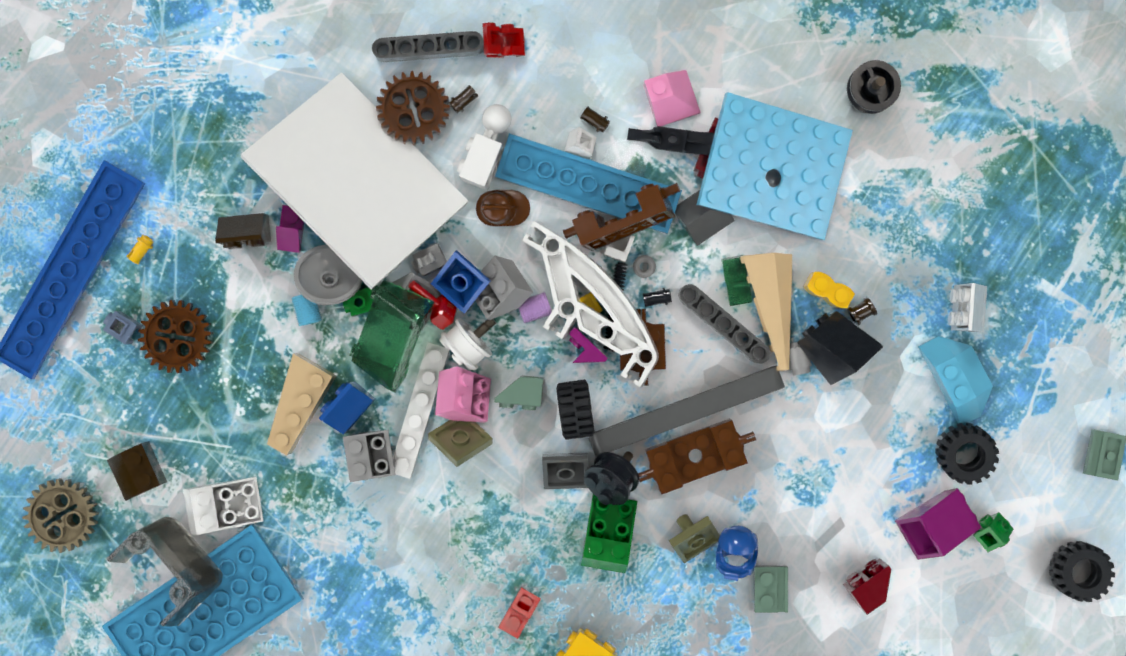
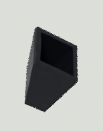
[797,311,883,385]

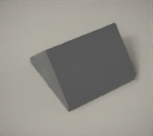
[675,190,735,246]
[542,453,588,489]

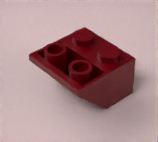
[843,558,892,615]

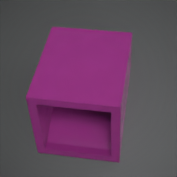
[895,488,981,560]

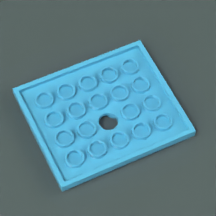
[696,92,853,240]

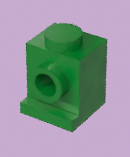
[343,288,380,317]

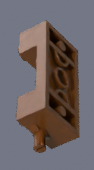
[563,183,681,251]
[638,418,756,494]

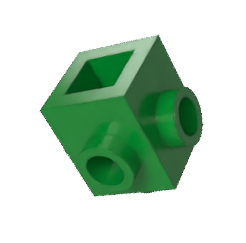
[973,512,1014,552]

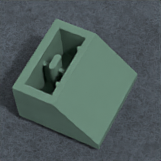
[494,375,544,410]

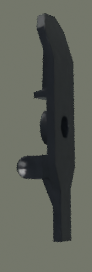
[627,126,714,156]

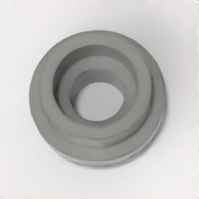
[633,255,656,278]

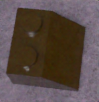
[107,441,167,501]

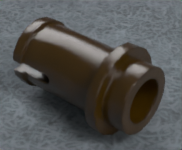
[449,85,478,113]
[580,106,610,133]

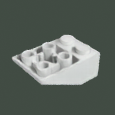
[948,283,987,332]
[183,477,263,535]

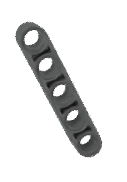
[372,31,484,62]
[678,284,770,364]

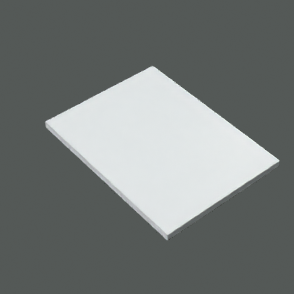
[241,72,468,290]

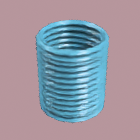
[291,295,322,326]

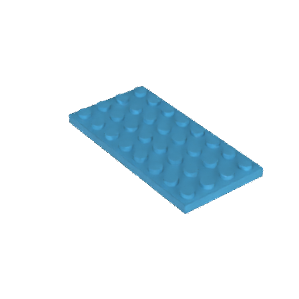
[102,523,304,656]

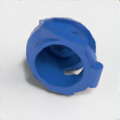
[716,525,758,581]

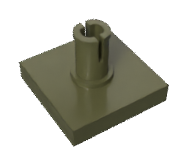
[428,420,493,467]
[669,514,720,564]

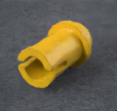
[126,234,154,264]

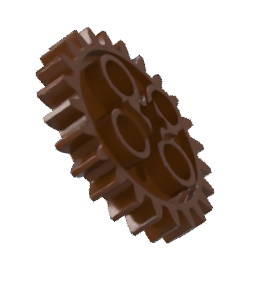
[376,71,450,145]
[138,300,213,373]

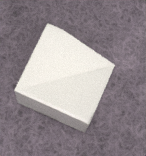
[565,127,597,159]

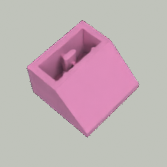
[435,366,491,423]

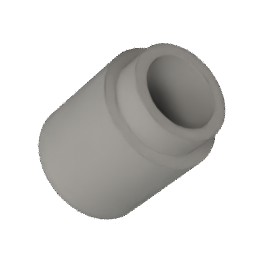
[789,342,812,376]

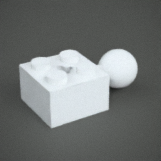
[457,104,511,191]

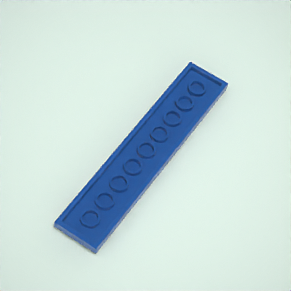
[0,160,146,379]

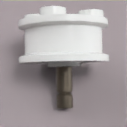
[439,318,496,371]

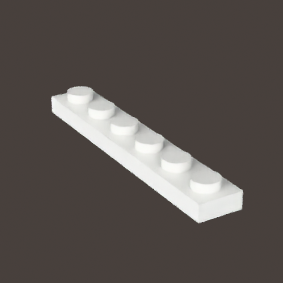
[393,342,450,479]

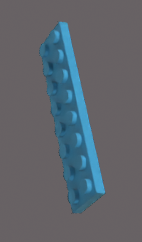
[495,133,682,234]

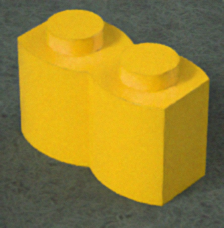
[803,272,855,309]

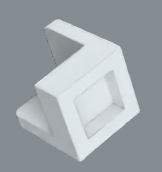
[604,235,635,263]

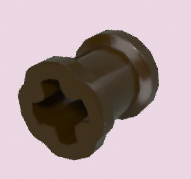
[847,297,878,326]

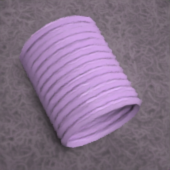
[519,292,552,324]

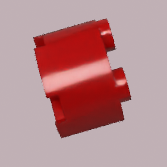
[482,22,525,58]

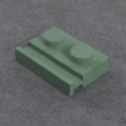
[1083,429,1126,481]
[754,566,788,613]

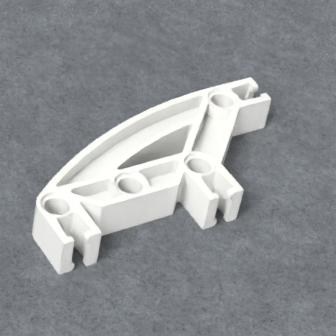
[522,221,659,387]

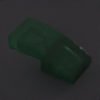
[721,255,752,306]

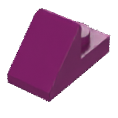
[276,205,305,253]
[569,327,608,363]

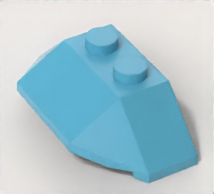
[918,336,993,425]

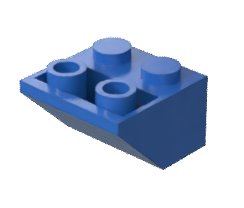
[319,381,376,434]

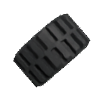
[556,379,595,440]
[935,423,999,485]
[1049,541,1115,602]

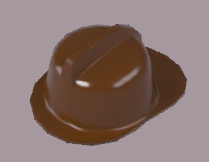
[476,190,530,226]

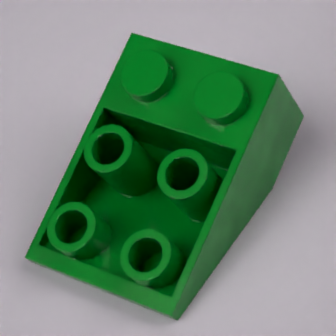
[581,494,638,573]

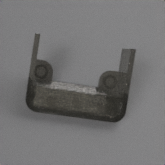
[106,517,223,626]

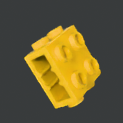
[556,627,618,656]

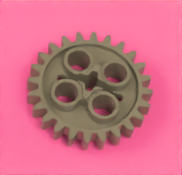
[22,478,99,553]

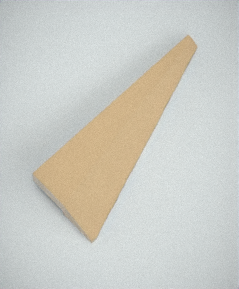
[740,253,792,371]

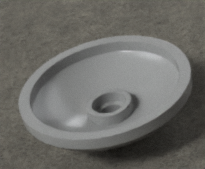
[294,245,362,305]

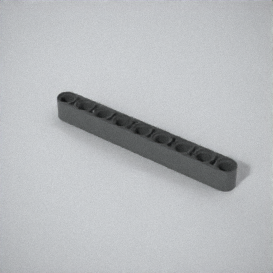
[588,365,785,457]

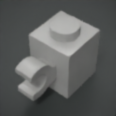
[411,243,447,276]

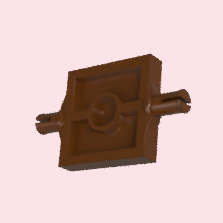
[620,309,666,386]

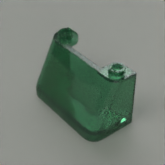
[349,280,435,393]

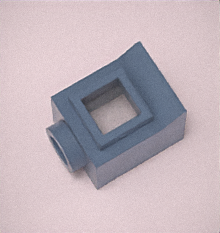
[103,311,143,345]

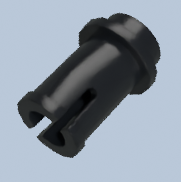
[643,287,672,307]

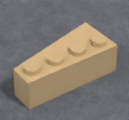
[267,353,337,456]

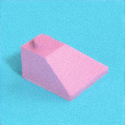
[643,70,701,127]

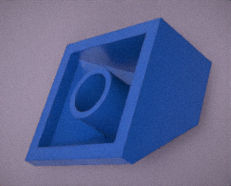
[431,250,491,314]

